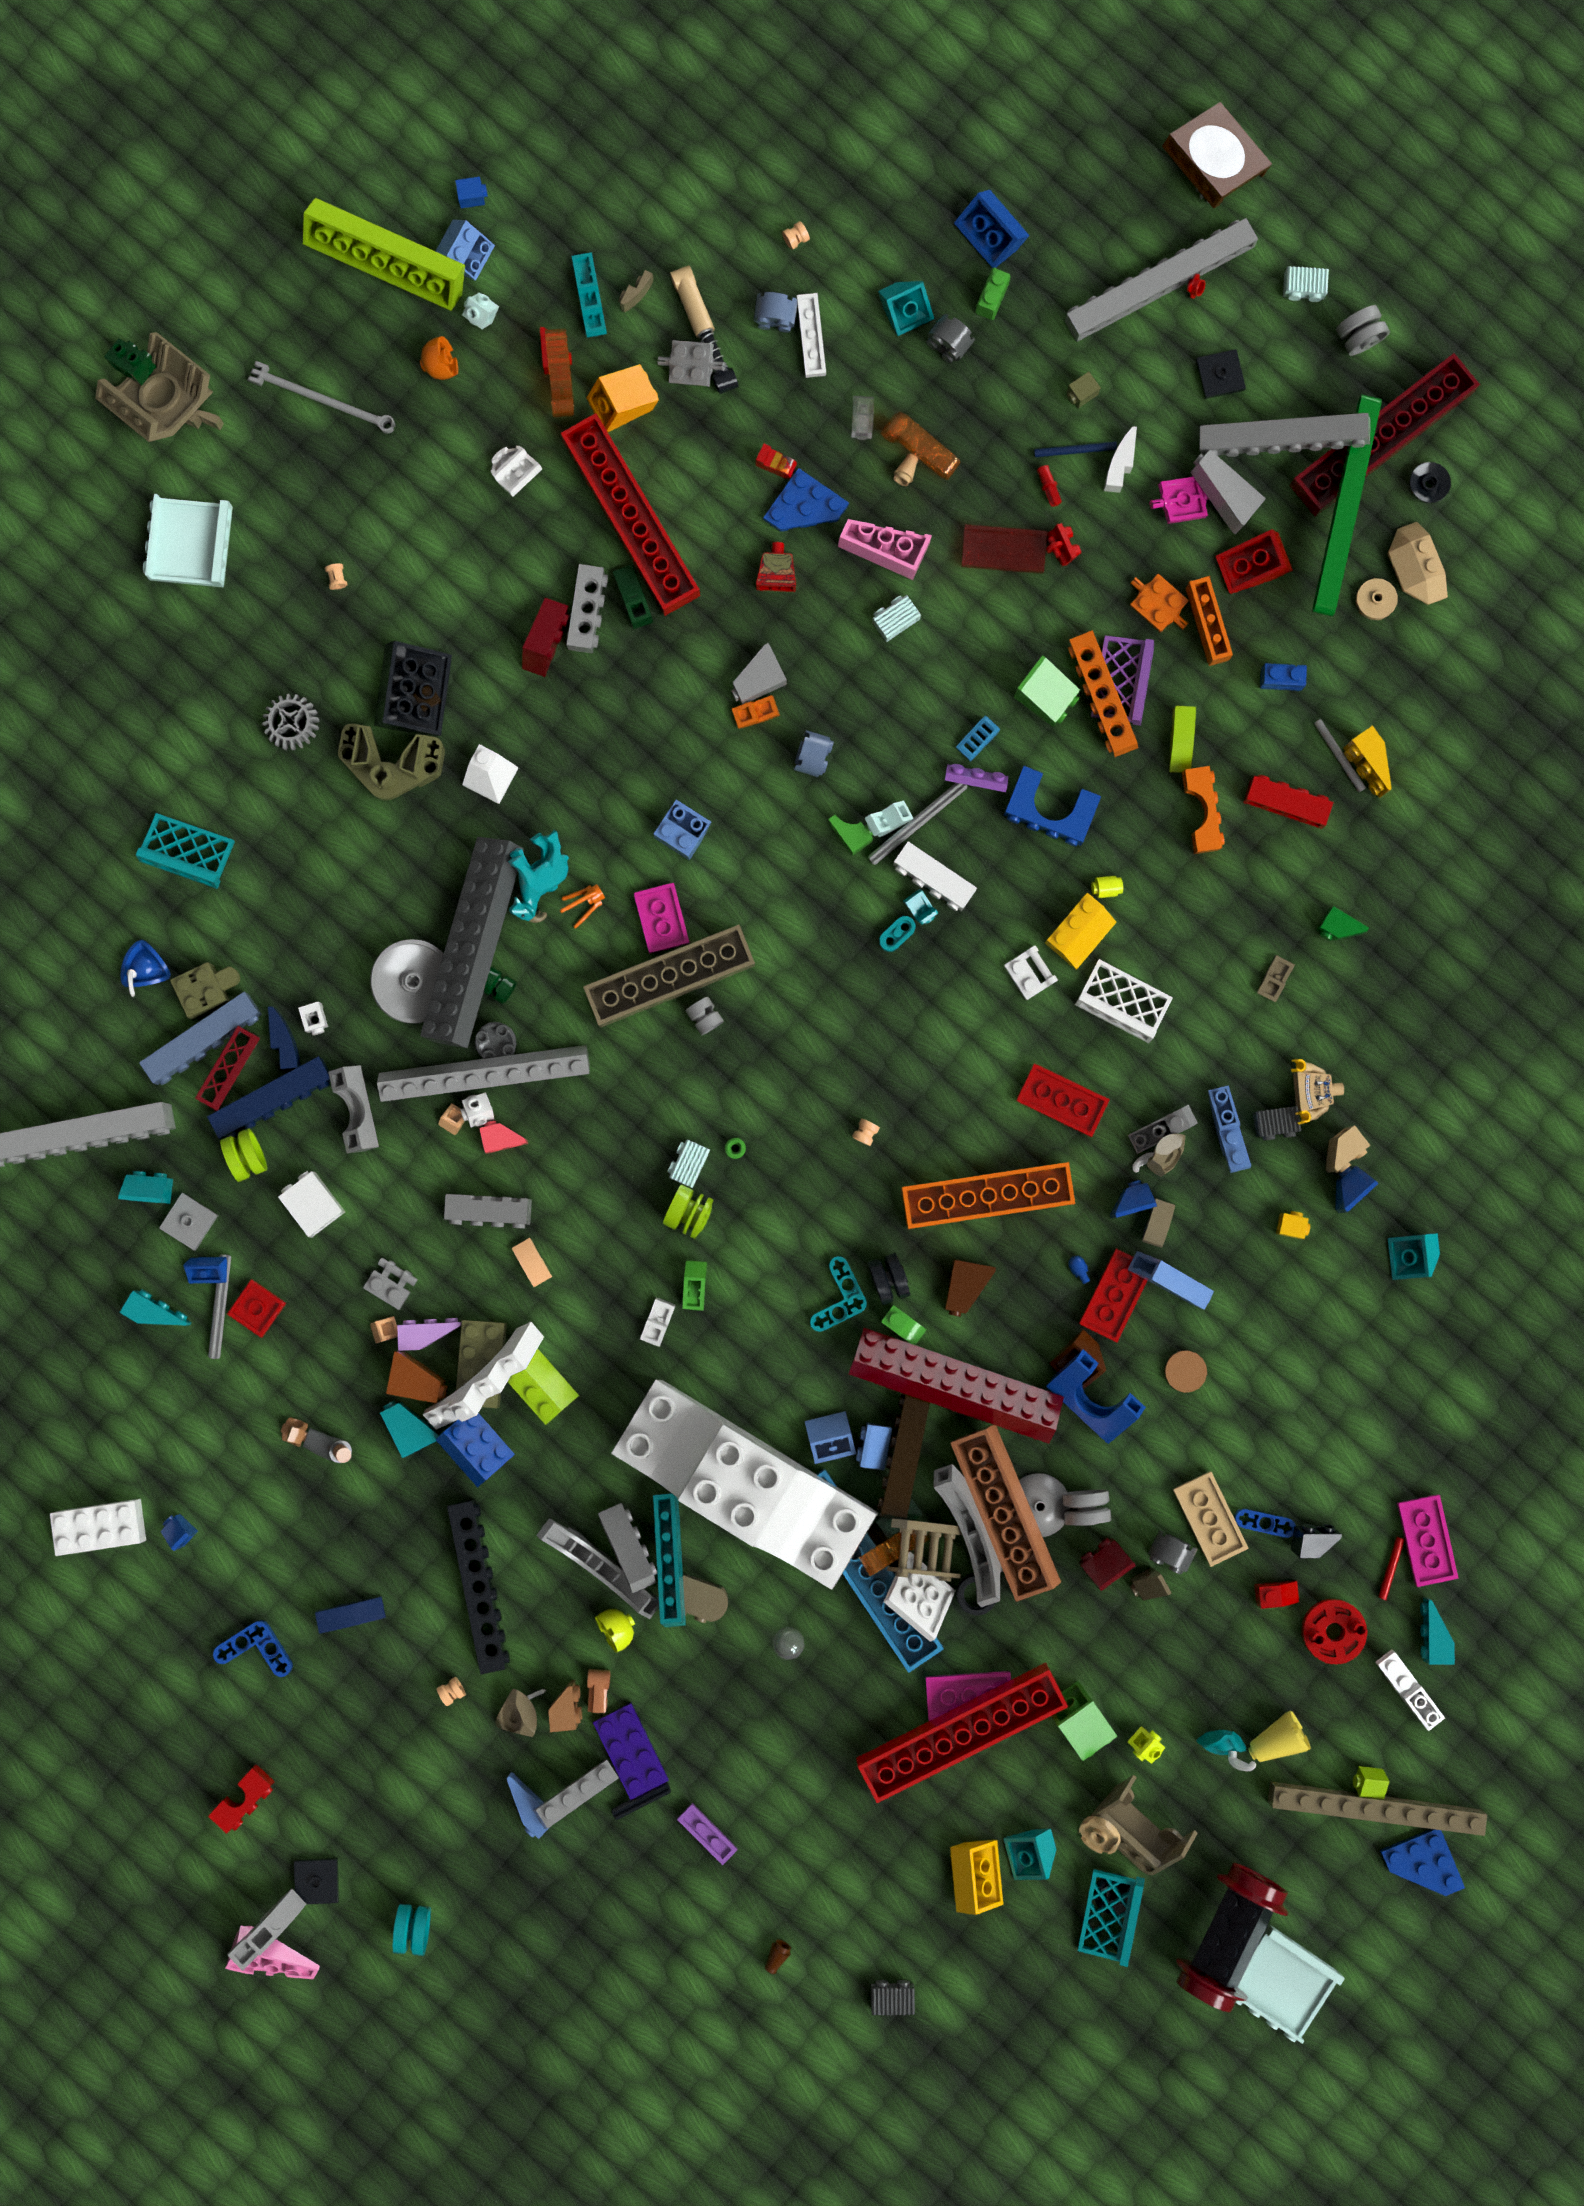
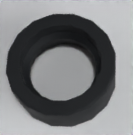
[956,1574,995,1616]

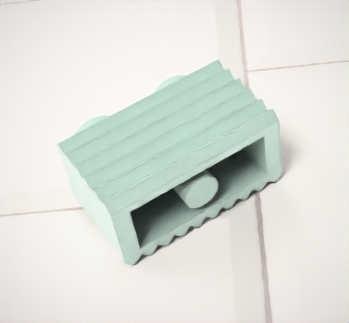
[1283,266,1329,302]
[872,595,921,642]
[668,1140,710,1188]

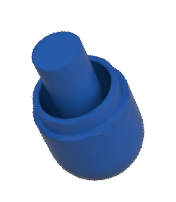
[1068,1256,1090,1284]

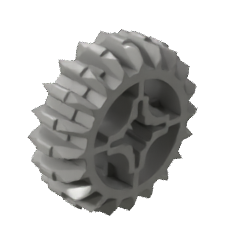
[262,694,319,750]

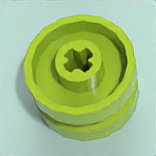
[220,1128,267,1182]

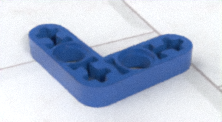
[213,1620,293,1677]

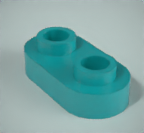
[879,916,916,952]

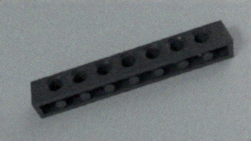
[447,1499,510,1675]

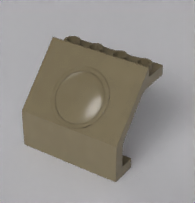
[95,332,213,442]

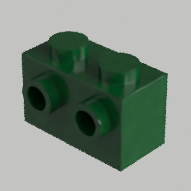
[104,338,157,386]

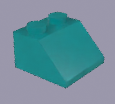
[118,1171,173,1204]

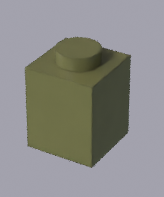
[1067,372,1101,408]

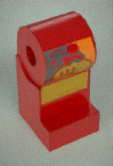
[756,443,797,479]

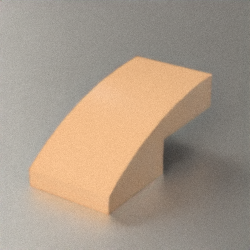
[512,1238,552,1287]

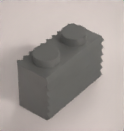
[1253,1106,1301,1141]
[871,1980,915,2015]

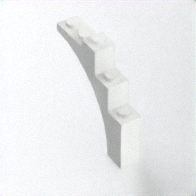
[423,1322,544,1429]

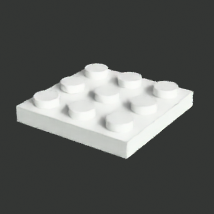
[884,1552,955,1641]

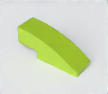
[1169,706,1196,773]

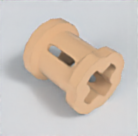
[325,563,347,590]

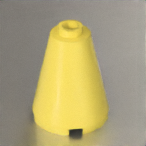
[1248,1710,1311,1762]

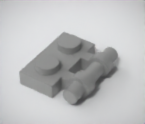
[363,1258,418,1310]

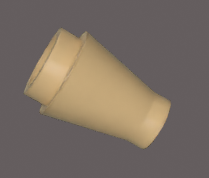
[894,454,918,486]

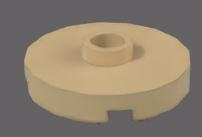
[1355,578,1398,620]
[1079,1816,1121,1854]

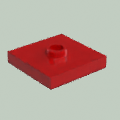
[227,1279,286,1338]

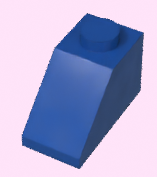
[160,1514,198,1551]

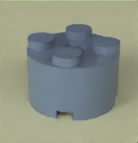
[754,292,798,332]
[794,730,834,777]

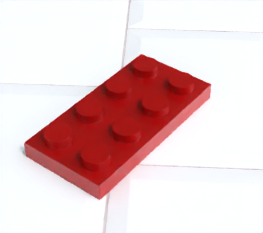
[1016,1063,1110,1137]
[1079,1249,1147,1343]

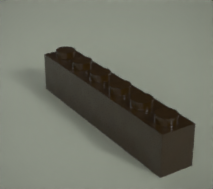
[877,1394,930,1520]

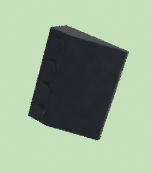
[374,641,452,736]

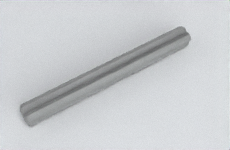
[208,1254,231,1359]

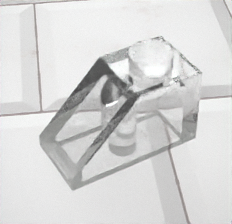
[851,396,874,440]

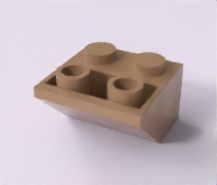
[548,1680,582,1732]

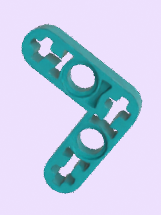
[810,1256,867,1332]

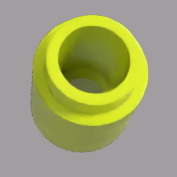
[1091,876,1123,898]

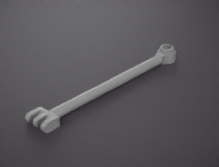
[247,361,396,434]

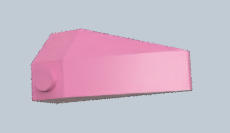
[225,1926,320,1979]

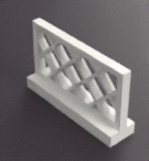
[1075,959,1173,1043]

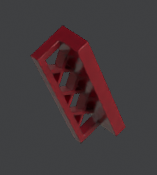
[195,1026,260,1111]

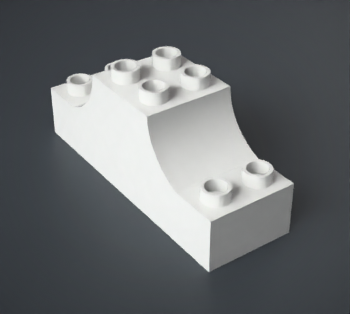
[611,1380,879,1590]

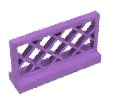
[1091,636,1155,726]

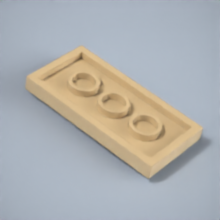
[1172,1471,1249,1567]

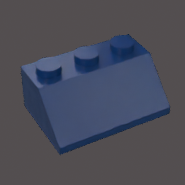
[954,190,1030,268]

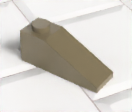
[1130,1567,1172,1600]

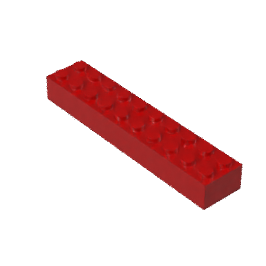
[560,413,700,616]
[856,1662,1068,1803]

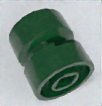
[483,966,517,1005]

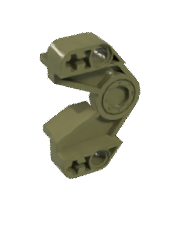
[338,724,445,800]

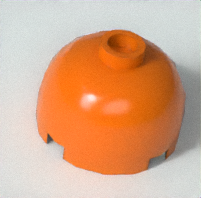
[420,336,458,380]

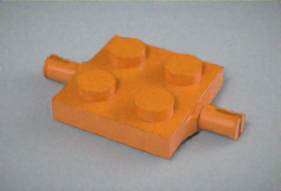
[1130,574,1189,633]

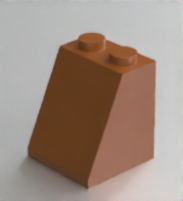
[386,1351,448,1403]

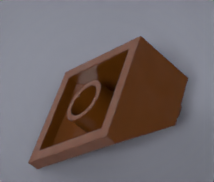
[1049,1329,1106,1390]

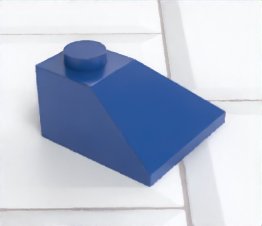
[1335,1166,1378,1213]
[1110,1180,1157,1219]

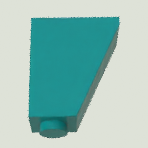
[380,1401,441,1458]

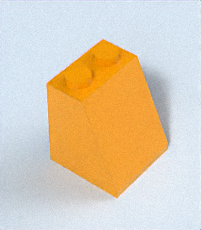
[587,364,659,432]

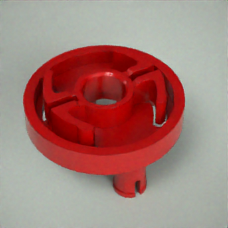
[1301,1599,1368,1664]

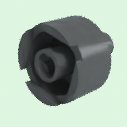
[926,314,975,363]
[1148,1530,1198,1574]

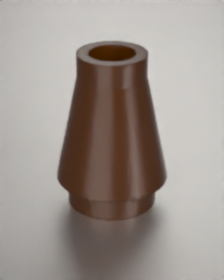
[764,1939,791,1974]

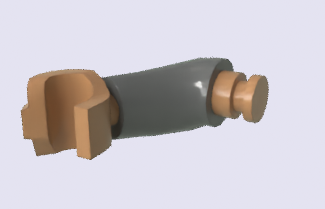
[281,1418,352,1463]

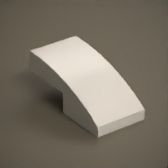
[640,1297,676,1347]

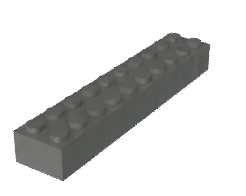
[420,837,524,1048]

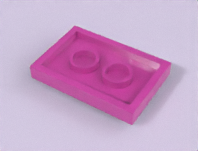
[634,883,690,954]

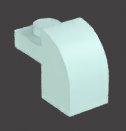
[865,801,913,837]

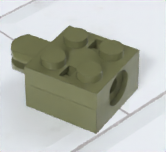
[170,962,240,1020]

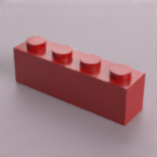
[1243,775,1334,829]

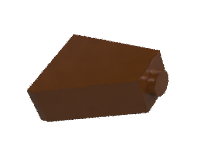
[944,1260,996,1317]

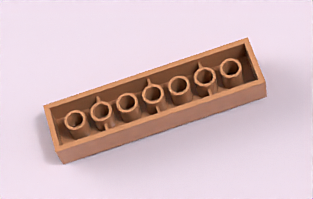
[950,1425,1061,1602]

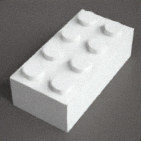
[50,1499,146,1556]

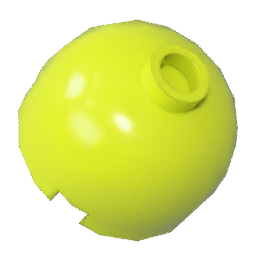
[595,1609,635,1653]

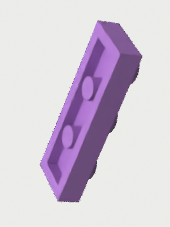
[945,764,1008,792]
[677,1803,738,1865]

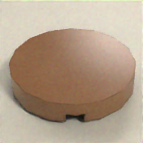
[1164,1350,1207,1393]

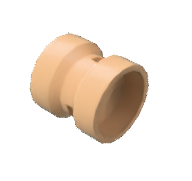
[782,221,810,250]
[852,1118,880,1146]
[437,1677,466,1706]

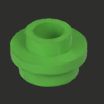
[725,1138,746,1159]

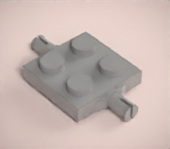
[657,340,726,387]

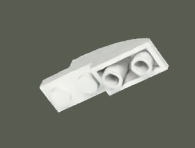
[1375,1649,1445,1731]

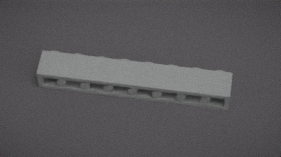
[1200,413,1371,457]

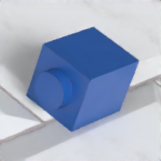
[456,177,488,208]

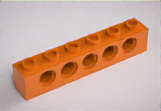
[1068,630,1138,757]

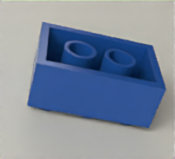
[436,1413,515,1488]

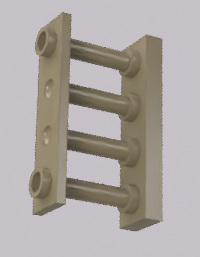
[887,1519,962,1582]

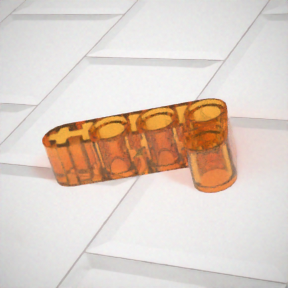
[545,328,574,417]
[881,412,961,480]
[859,1521,930,1576]

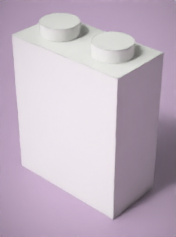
[278,1171,345,1237]

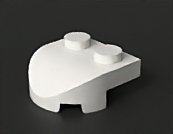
[491,446,542,497]

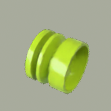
[663,1184,714,1239]

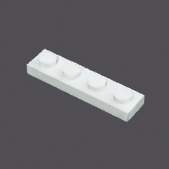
[797,293,826,378]

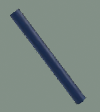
[1034,442,1117,458]

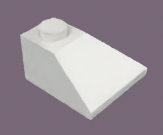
[462,744,518,804]

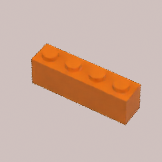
[1186,576,1233,666]

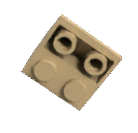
[1326,1125,1370,1173]

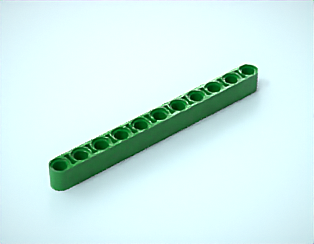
[1312,394,1382,617]

